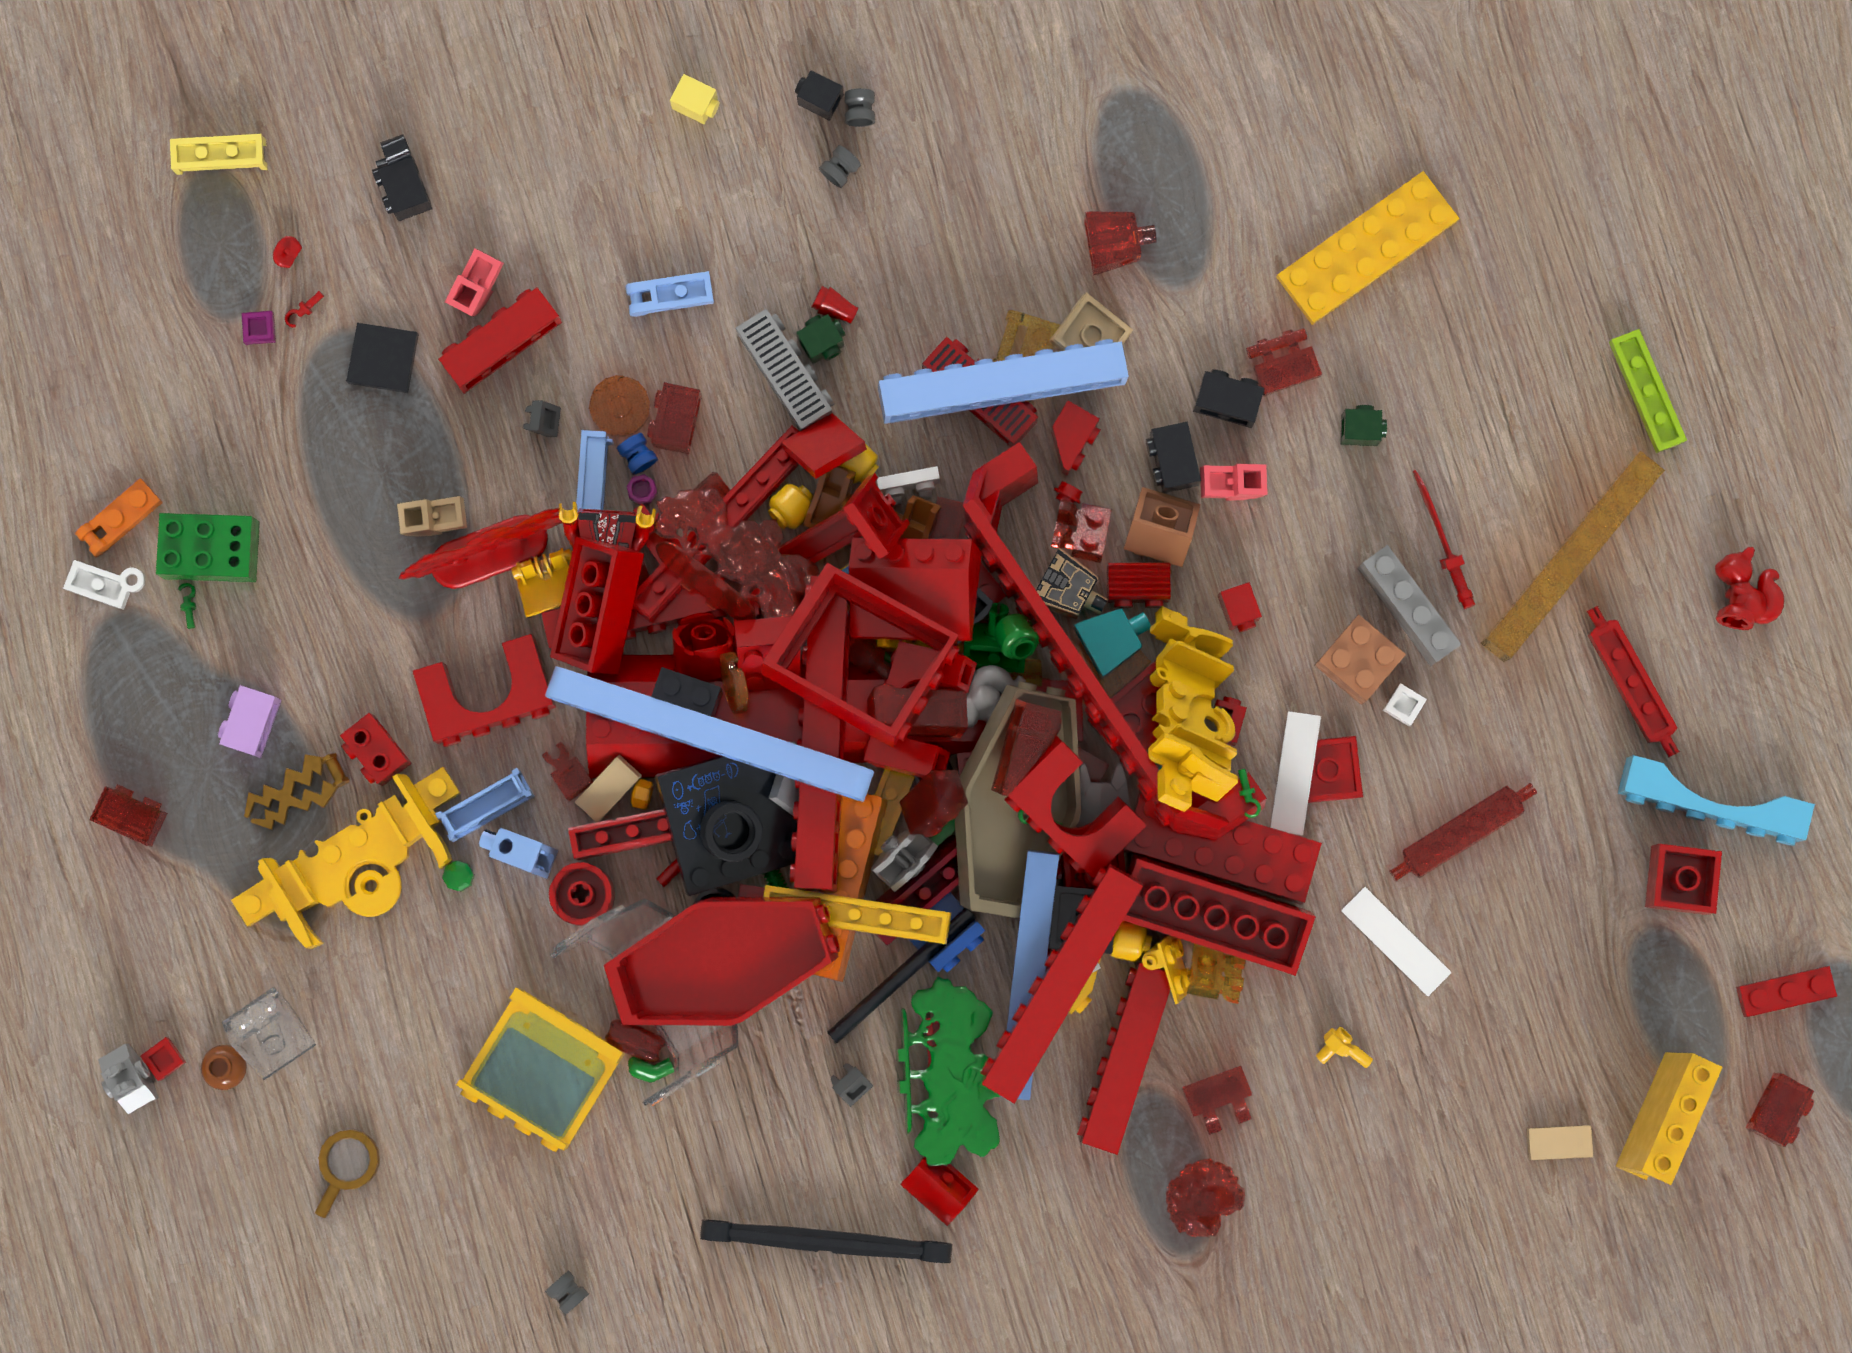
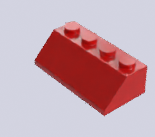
[550,536,644,674]

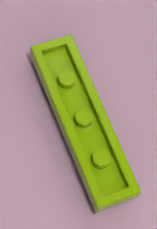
[1609,329,1687,453]

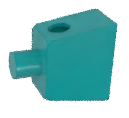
[1073,608,1151,679]

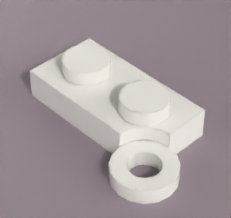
[63,560,145,610]

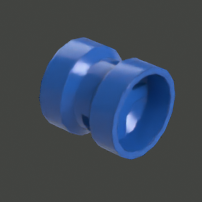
[616,433,658,475]

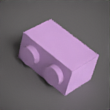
[218,685,281,758]

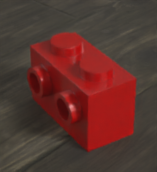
[340,713,412,786]

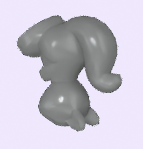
[957,665,1026,728]

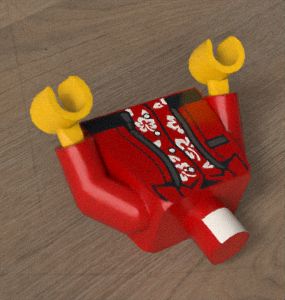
[559,502,656,552]

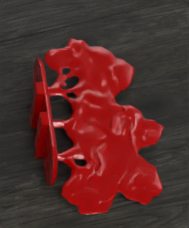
[399,508,563,589]

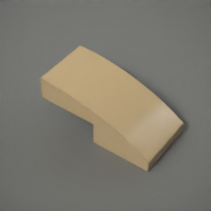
[575,755,642,822]

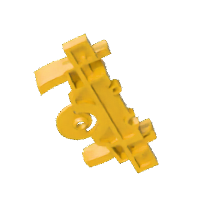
[231,767,461,949]

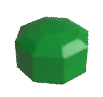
[442,861,475,892]

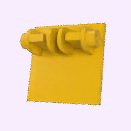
[511,548,572,618]
[1142,935,1193,1004]

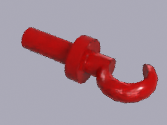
[285,291,324,328]

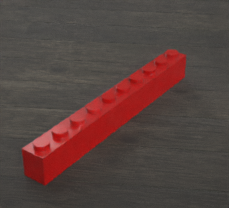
[790,576,850,892]

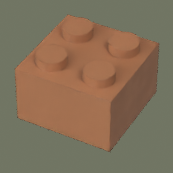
[1315,614,1406,705]

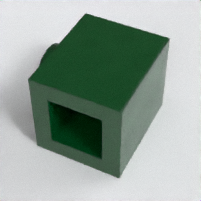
[1341,405,1387,446]

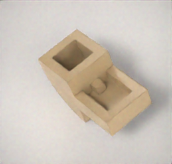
[397,496,467,536]

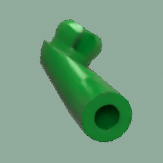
[628,1055,676,1083]

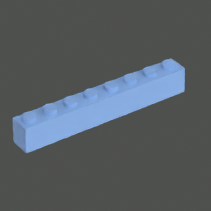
[878,339,1129,424]

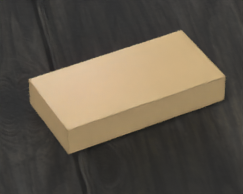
[1527,1125,1593,1160]

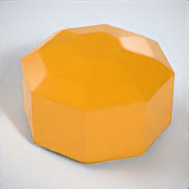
[631,779,654,810]

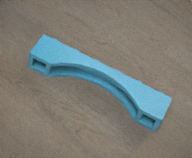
[1618,755,1815,846]

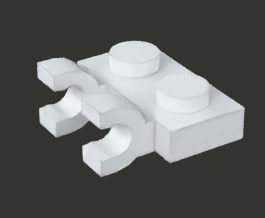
[877,466,940,505]

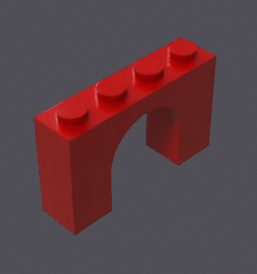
[413,634,556,747]
[864,641,977,783]
[1002,734,1147,878]

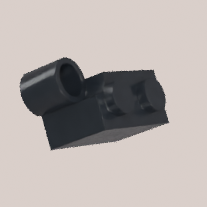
[372,134,433,221]

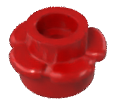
[1054,481,1083,507]

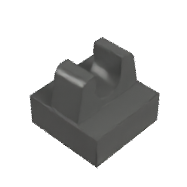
[523,400,561,437]
[831,1063,873,1107]

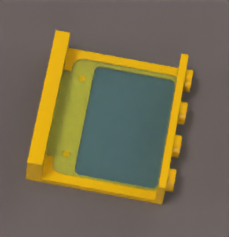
[456,987,626,1152]

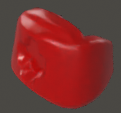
[273,236,302,268]

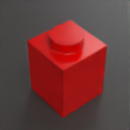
[1218,582,1262,633]

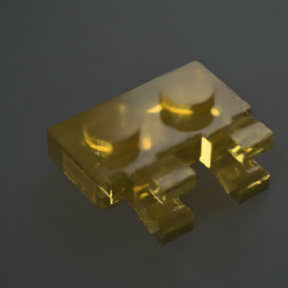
[1187,943,1246,1004]

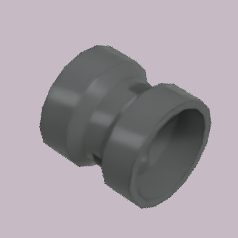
[845,88,875,127]
[819,145,861,188]
[545,1270,589,1315]

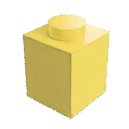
[670,74,720,124]

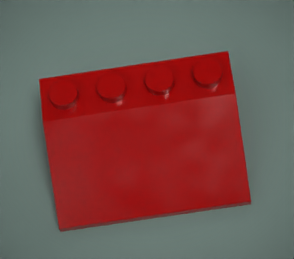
[849,538,982,641]

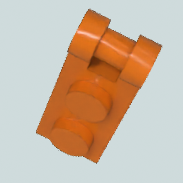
[75,478,163,557]

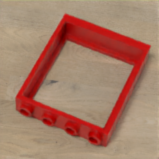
[762,563,960,748]

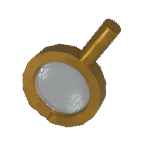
[314,1129,380,1218]

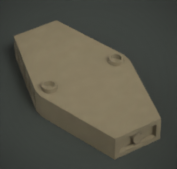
[953,681,1082,919]

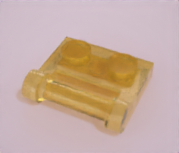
[992,310,1060,362]

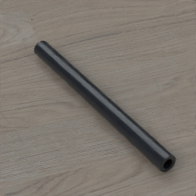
[827,908,976,1043]

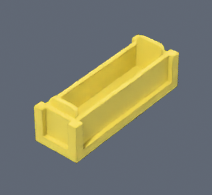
[170,134,267,175]

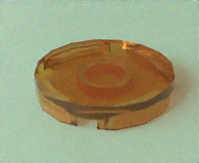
[589,375,651,437]
[720,652,748,714]

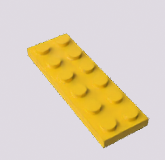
[1276,171,1460,325]

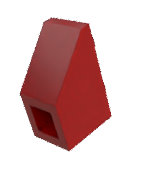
[1051,400,1101,476]

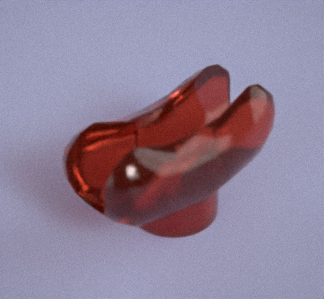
[605,1019,666,1062]

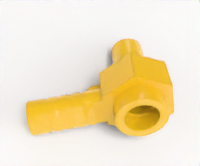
[1316,1027,1373,1068]

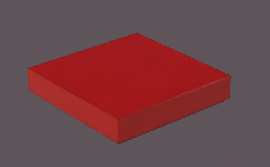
[781,413,867,479]
[1308,736,1363,803]

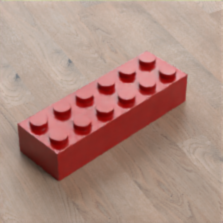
[1124,792,1322,904]
[1123,854,1316,976]

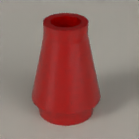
[811,286,859,324]

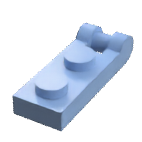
[625,271,714,317]

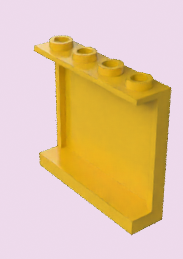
[1616,1052,1723,1185]

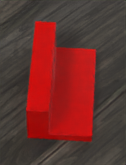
[900,1157,979,1226]

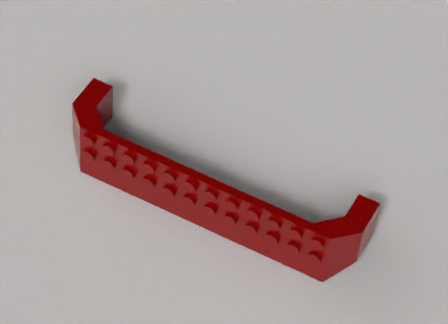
[963,442,1267,840]

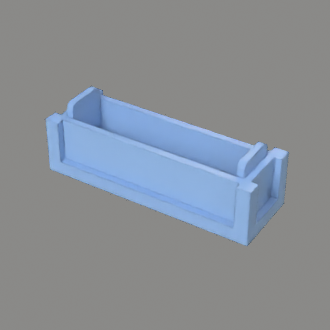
[576,430,614,518]
[435,768,535,842]

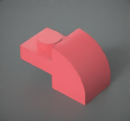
[445,249,504,317]
[1200,464,1267,501]

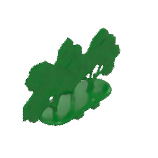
[896,977,1000,1166]

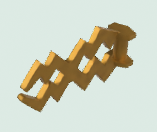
[244,753,350,830]

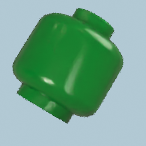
[994,613,1039,660]

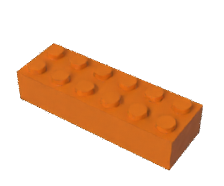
[796,794,888,982]

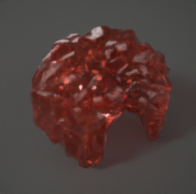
[1165,1158,1245,1238]

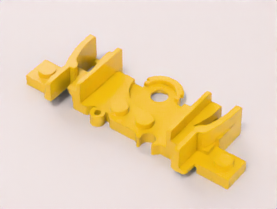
[1148,606,1238,812]

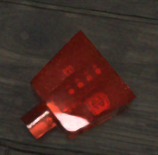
[1084,211,1157,275]

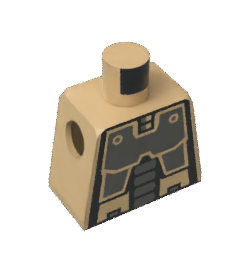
[1036,548,1108,619]

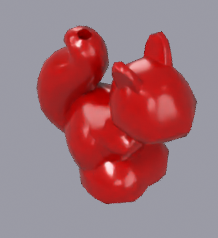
[1715,547,1785,630]

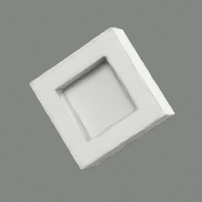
[1383,683,1427,726]

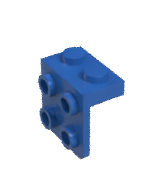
[909,892,985,973]

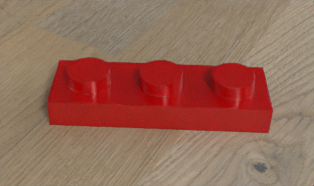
[1736,966,1838,1017]

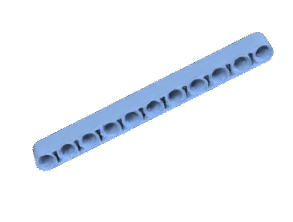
[545,666,874,802]

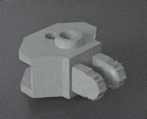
[871,824,938,892]
[98,1043,159,1114]

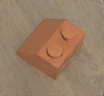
[1124,487,1201,567]

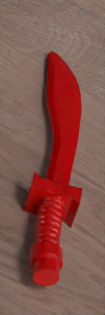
[1413,470,1475,609]

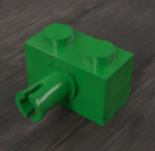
[963,603,1025,674]

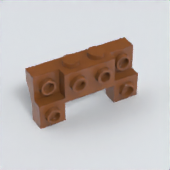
[803,466,941,546]

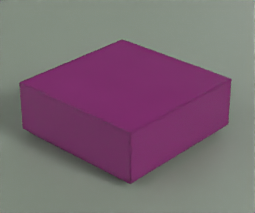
[242,311,276,345]

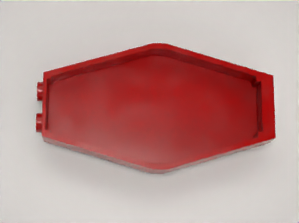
[603,897,840,1026]

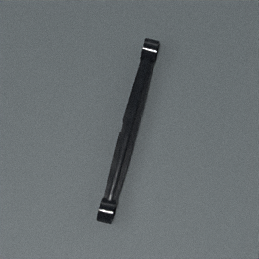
[700,1219,953,1263]

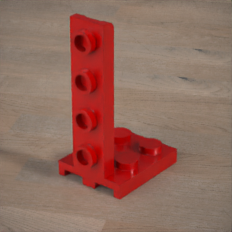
[778,473,910,574]

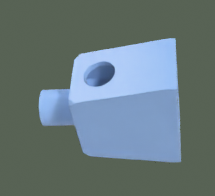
[479,828,558,879]

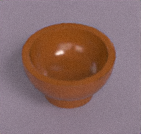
[201,1045,247,1090]

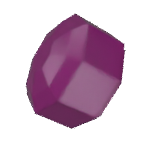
[626,474,658,506]

